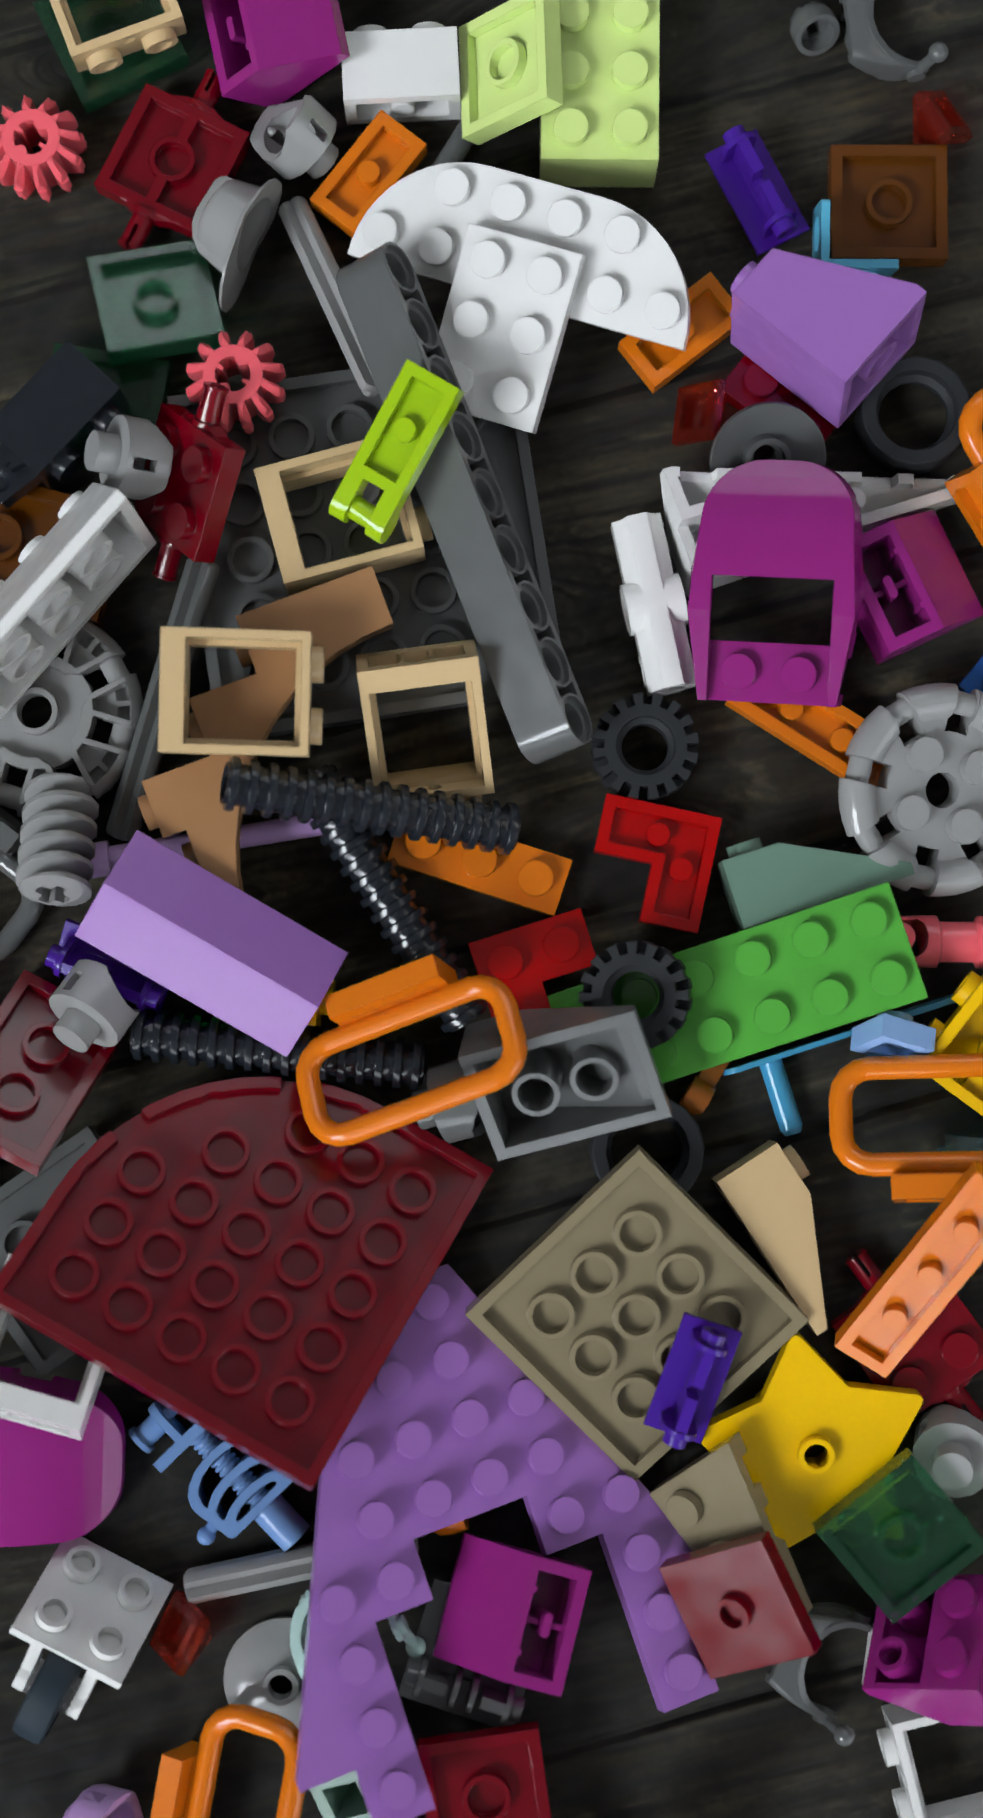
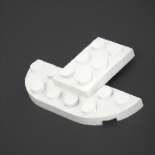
[347,162,691,434]

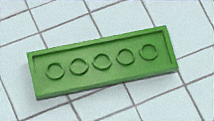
[547,882,928,1083]

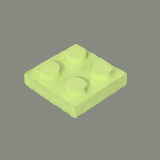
[459,0,563,145]

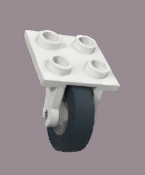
[9,1537,174,1745]

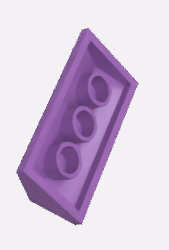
[75,830,348,1057]

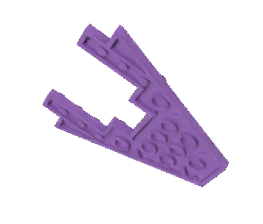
[295,1264,719,1818]

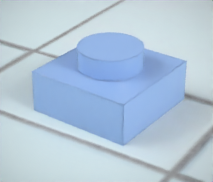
[850,1010,936,1056]

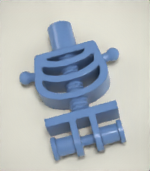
[128,1401,310,1552]

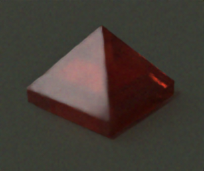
[912,91,973,144]
[672,379,726,446]
[150,1590,211,1676]

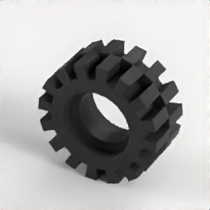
[591,692,699,802]
[579,941,693,1048]

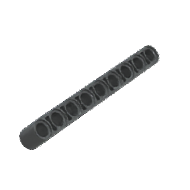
[336,241,593,764]

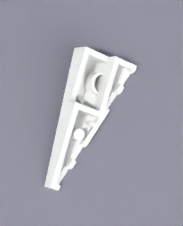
[660,466,956,598]

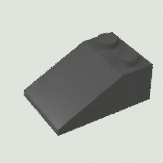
[458,1005,672,1161]

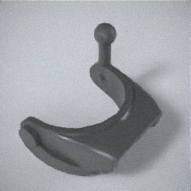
[839,0,949,83]
[765,1602,873,1746]

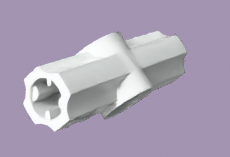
[611,512,696,696]

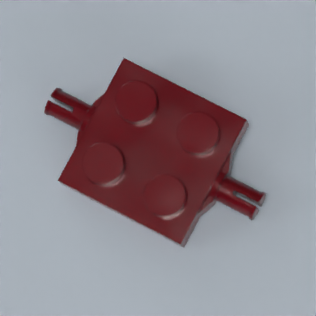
[94,68,252,255]
[134,381,246,582]
[830,1248,983,1420]

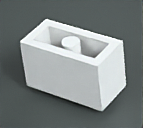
[341,22,461,125]

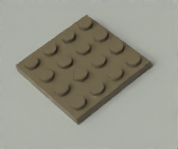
[465,1144,809,1481]

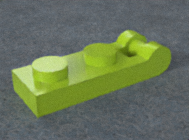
[328,359,465,544]

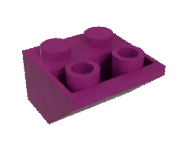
[202,0,350,107]
[857,510,983,665]
[432,1532,592,1697]
[862,1574,983,1726]

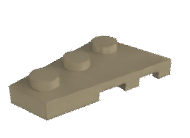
[649,1431,813,1613]

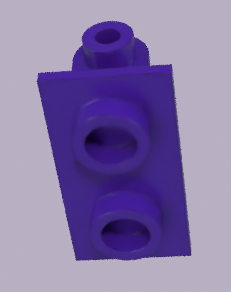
[704,124,810,256]
[45,918,169,1013]
[643,1312,742,1450]

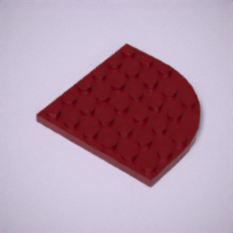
[0,1076,494,1492]

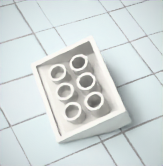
[0,482,157,719]

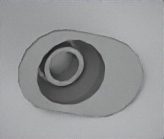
[192,176,282,312]

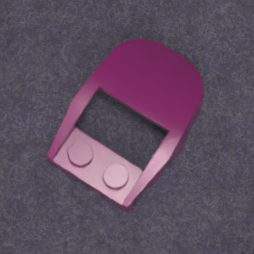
[687,460,866,707]
[0,1367,126,1547]

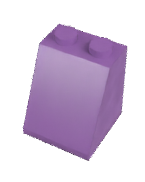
[730,248,927,429]

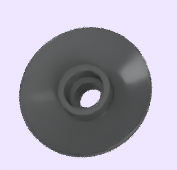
[709,401,826,472]

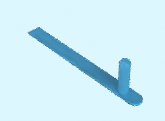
[723,994,955,1136]

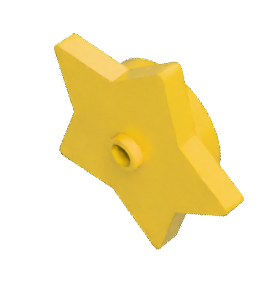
[701,1332,923,1548]

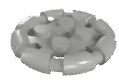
[0,621,143,817]
[838,682,983,897]

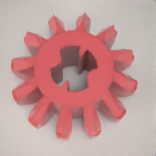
[0,95,87,202]
[186,330,286,434]

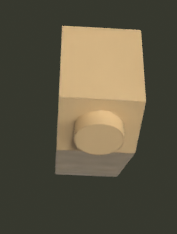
[711,1140,827,1336]

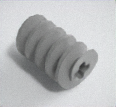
[15,772,99,907]

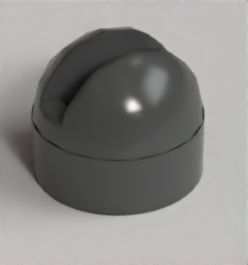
[789,1,840,56]

